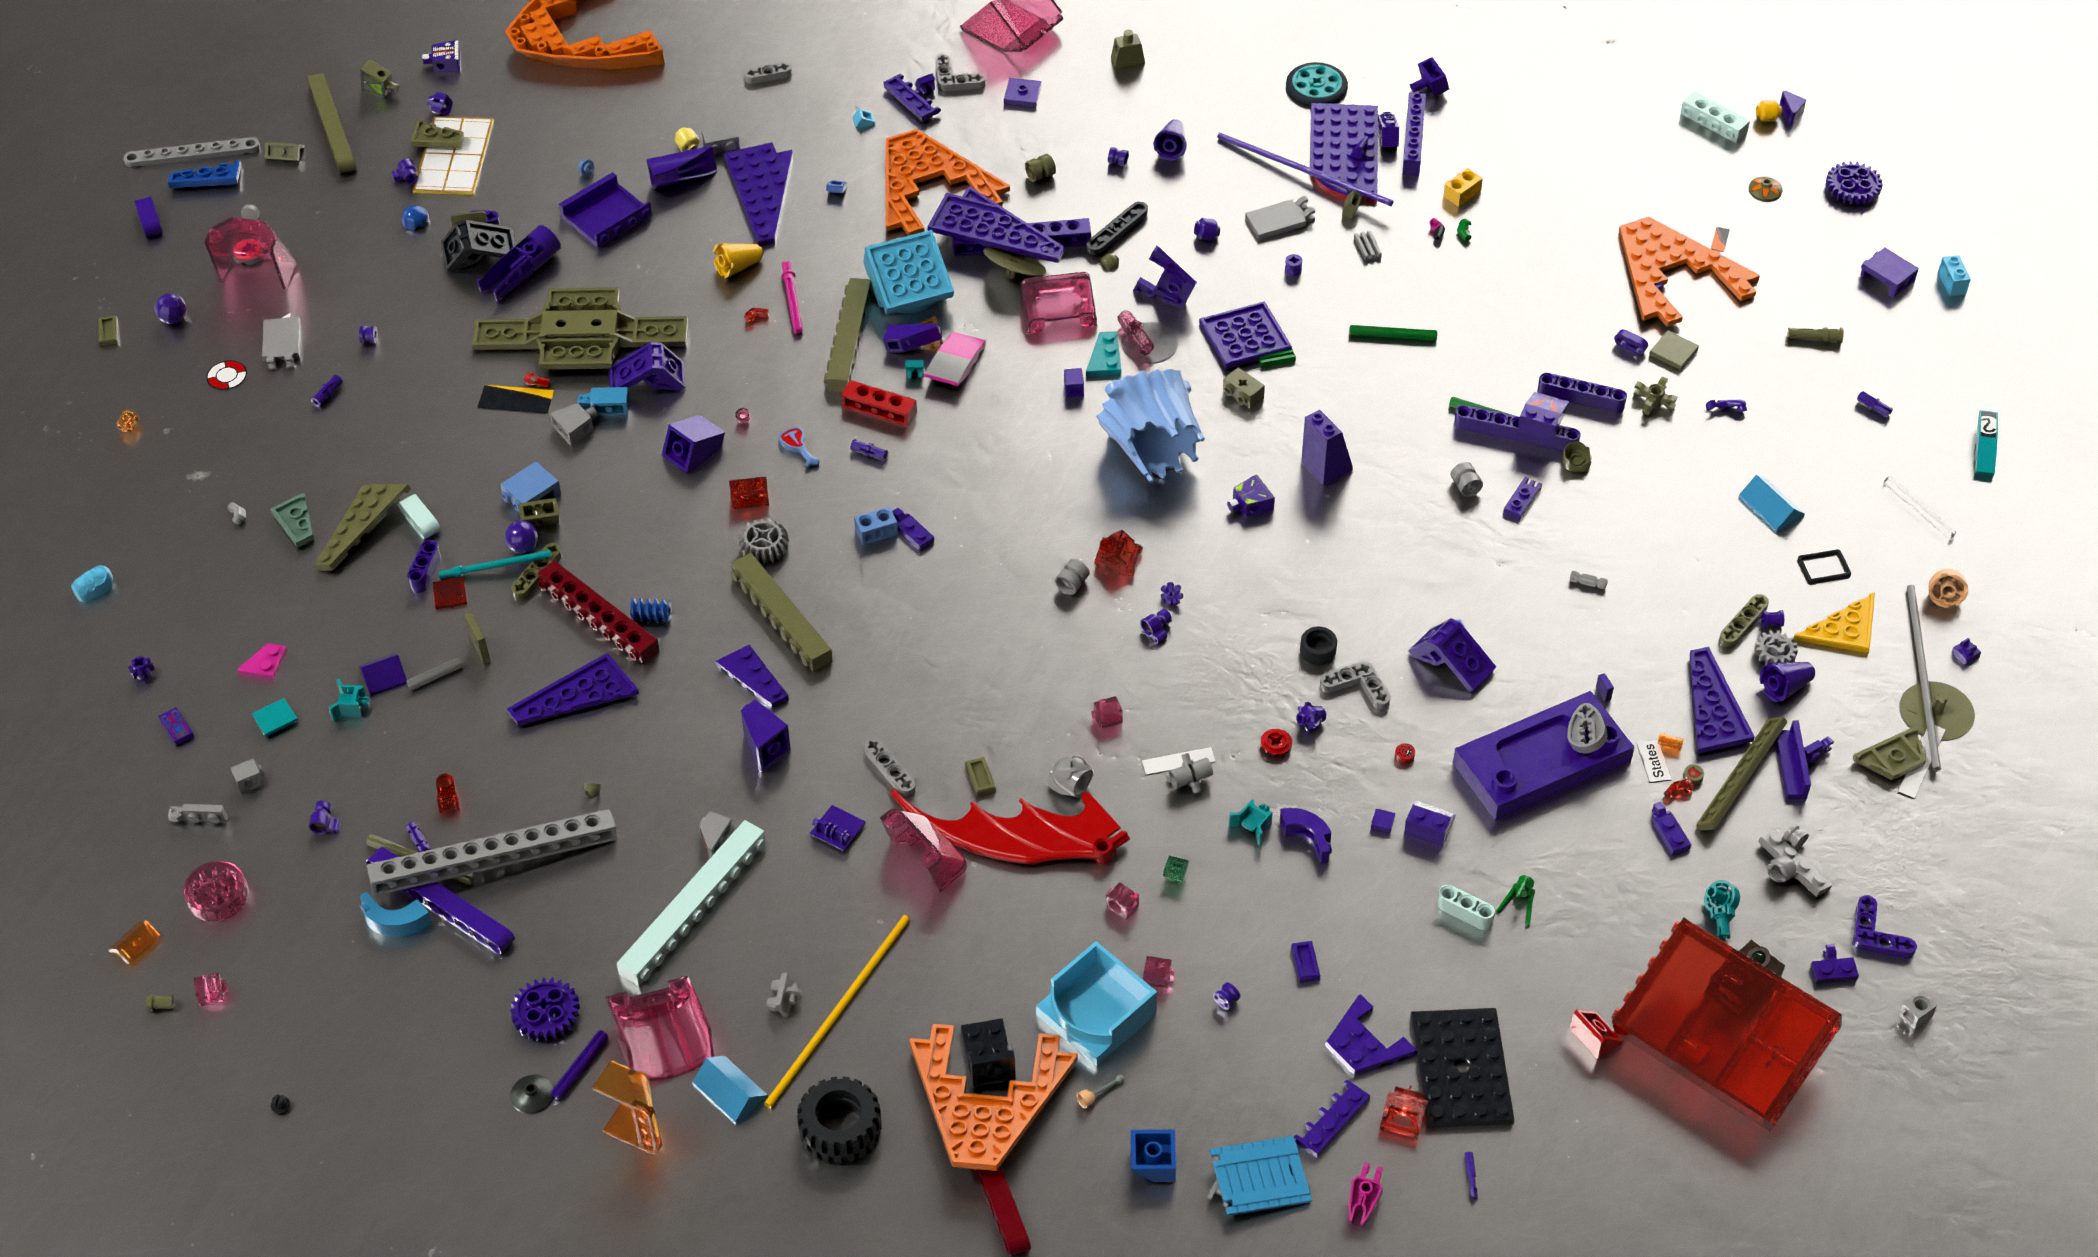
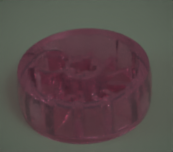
[184,861,248,922]

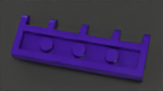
[883,74,941,122]
[1294,1080,1370,1158]

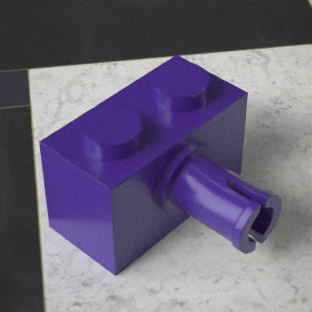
[1409,57,1450,97]

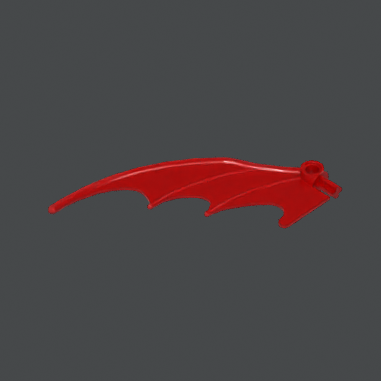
[890,789,1130,865]

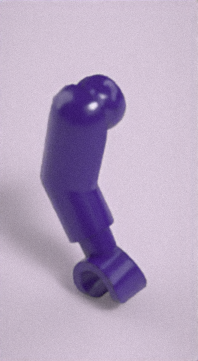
[1705,399,1747,412]

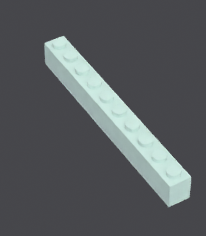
[617,820,766,986]

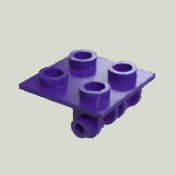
[810,805,866,851]

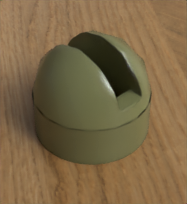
[584,783,601,797]

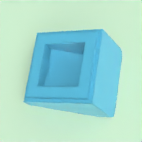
[853,108,876,128]

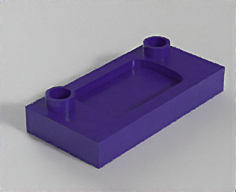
[1453,690,1635,820]

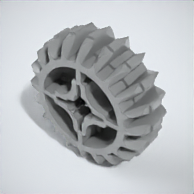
[738,518,789,564]

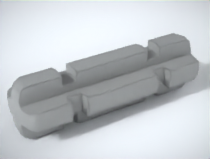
[1570,570,1608,589]

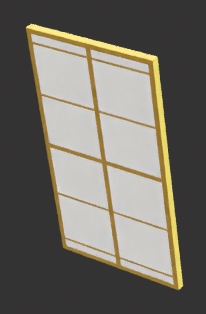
[413,116,494,195]

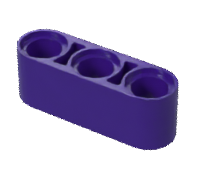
[134,196,163,237]
[407,540,441,593]

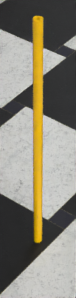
[764,915,910,1108]

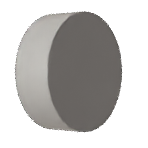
[241,204,259,222]

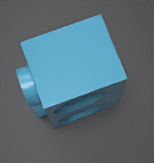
[1938,255,1971,296]

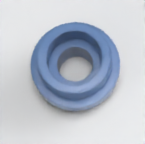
[578,159,594,177]

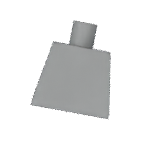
[550,403,598,446]

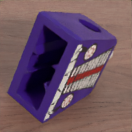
[422,40,461,73]

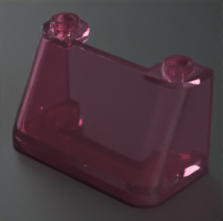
[1021,272,1097,334]
[880,809,967,892]

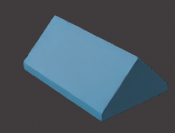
[1739,474,1805,532]
[692,1056,768,1124]

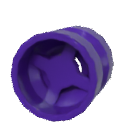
[1107,147,1129,167]

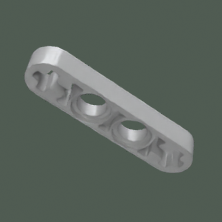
[864,738,916,797]

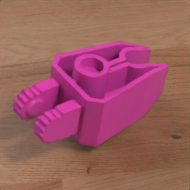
[1349,1162,1383,1227]

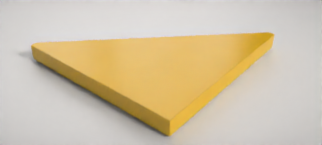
[1793,593,1875,653]

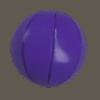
[154,293,187,325]
[505,521,538,554]

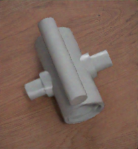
[1166,753,1213,793]

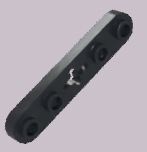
[1086,201,1148,255]

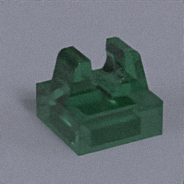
[1163,856,1189,883]

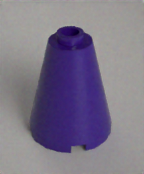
[1153,119,1187,161]
[1760,662,1815,702]

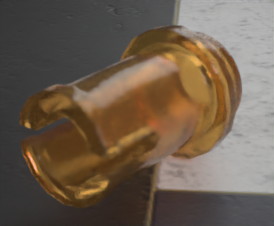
[1657,732,1684,751]

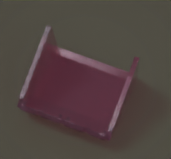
[960,0,1064,52]

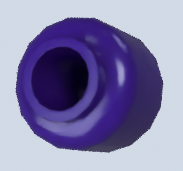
[1194,218,1221,241]

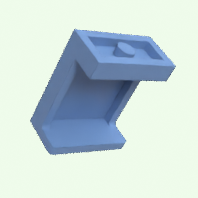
[500,461,561,512]

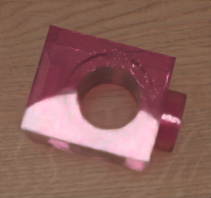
[1106,882,1139,920]
[194,972,228,1006]

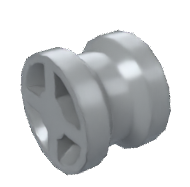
[1782,824,1809,850]

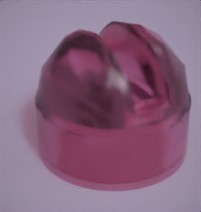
[735,408,751,424]

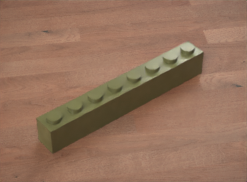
[824,278,872,392]
[731,553,833,672]

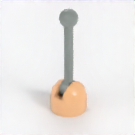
[1077,1075,1124,1109]

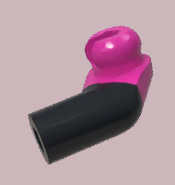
[1429,218,1445,242]

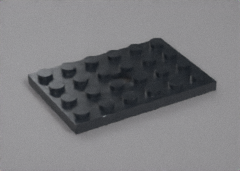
[1411,1008,1514,1128]

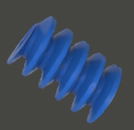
[630,598,672,623]

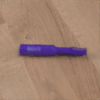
[1465,1151,1478,1199]

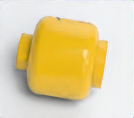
[1756,100,1782,122]

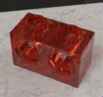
[729,477,769,509]

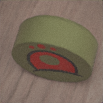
[1683,764,1704,785]

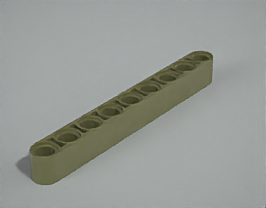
[307,72,356,174]

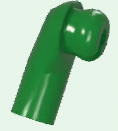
[1457,218,1472,242]

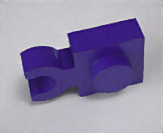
[1804,736,1834,764]

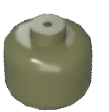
[1101,253,1119,270]

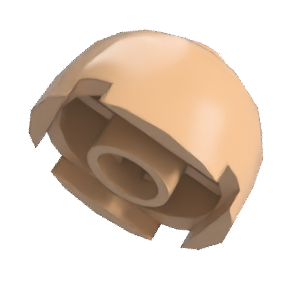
[1928,569,1968,608]

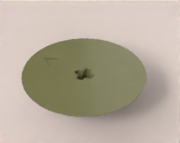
[984,247,1046,279]
[1900,681,1975,740]

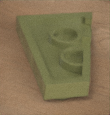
[411,119,464,148]

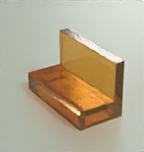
[108,920,160,964]

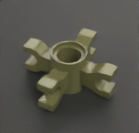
[1633,376,1678,415]

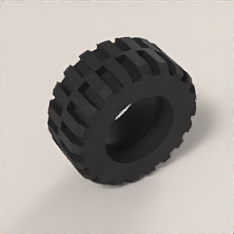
[797,1076,882,1164]

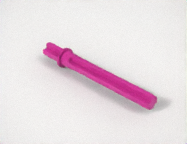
[781,261,803,334]

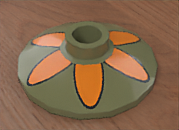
[1748,176,1783,201]

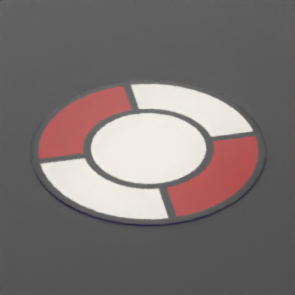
[206,360,247,390]

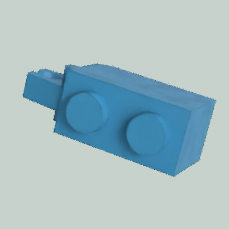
[577,387,630,416]

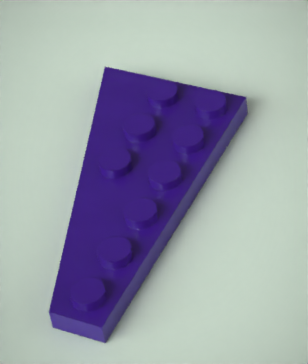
[1689,647,1755,754]
[507,653,639,726]

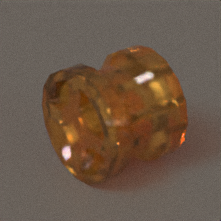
[116,409,139,432]

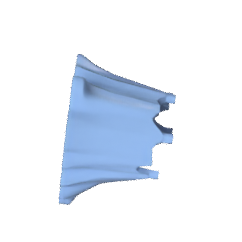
[1096,369,1205,483]

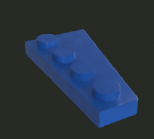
[168,160,241,189]

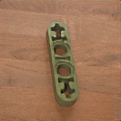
[511,543,562,600]
[1719,594,1769,648]

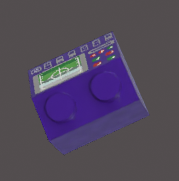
[1404,801,1456,847]

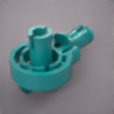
[1704,880,1740,940]

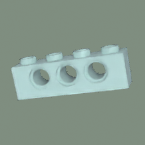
[1680,91,1750,143]

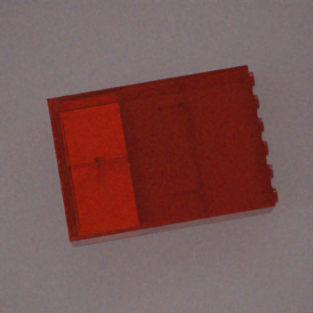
[1611,917,1842,1132]

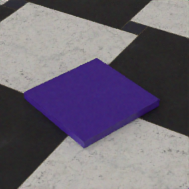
[1199,301,1292,369]

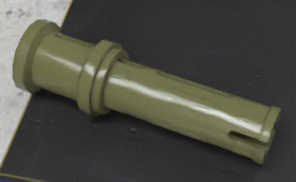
[1787,327,1844,343]

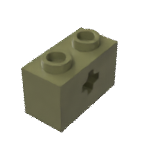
[1223,367,1265,409]
[518,498,559,527]

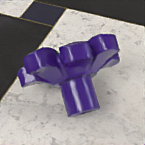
[1161,582,1183,606]

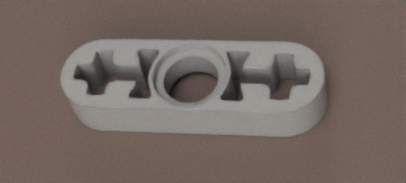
[745,62,792,84]

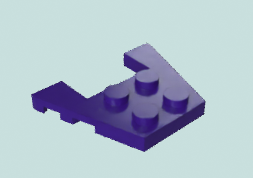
[1133,245,1197,307]
[1326,994,1417,1075]

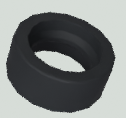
[1300,626,1338,664]

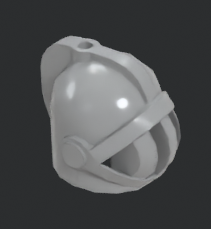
[1047,756,1093,798]

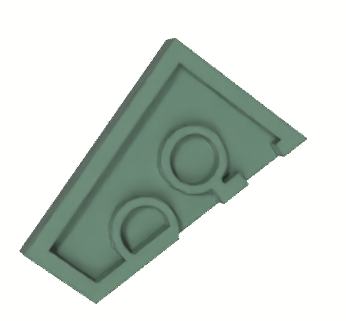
[270,492,314,548]

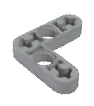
[936,54,986,91]
[1320,661,1390,710]

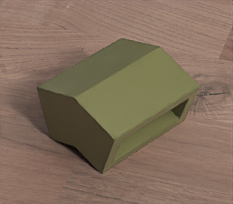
[1342,189,1362,218]

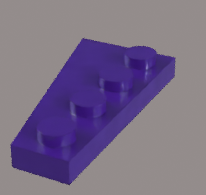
[716,645,789,708]

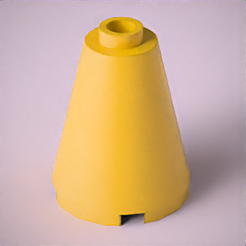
[713,243,763,278]

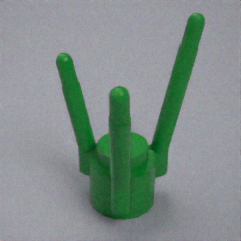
[1497,875,1535,927]

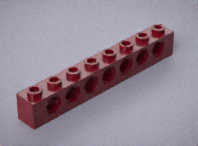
[537,560,660,665]

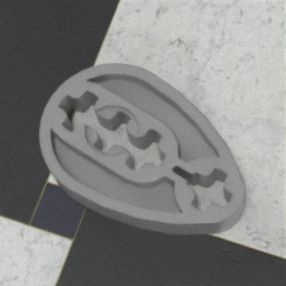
[1567,703,1607,753]

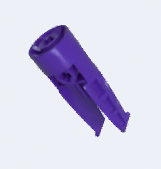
[477,225,561,303]

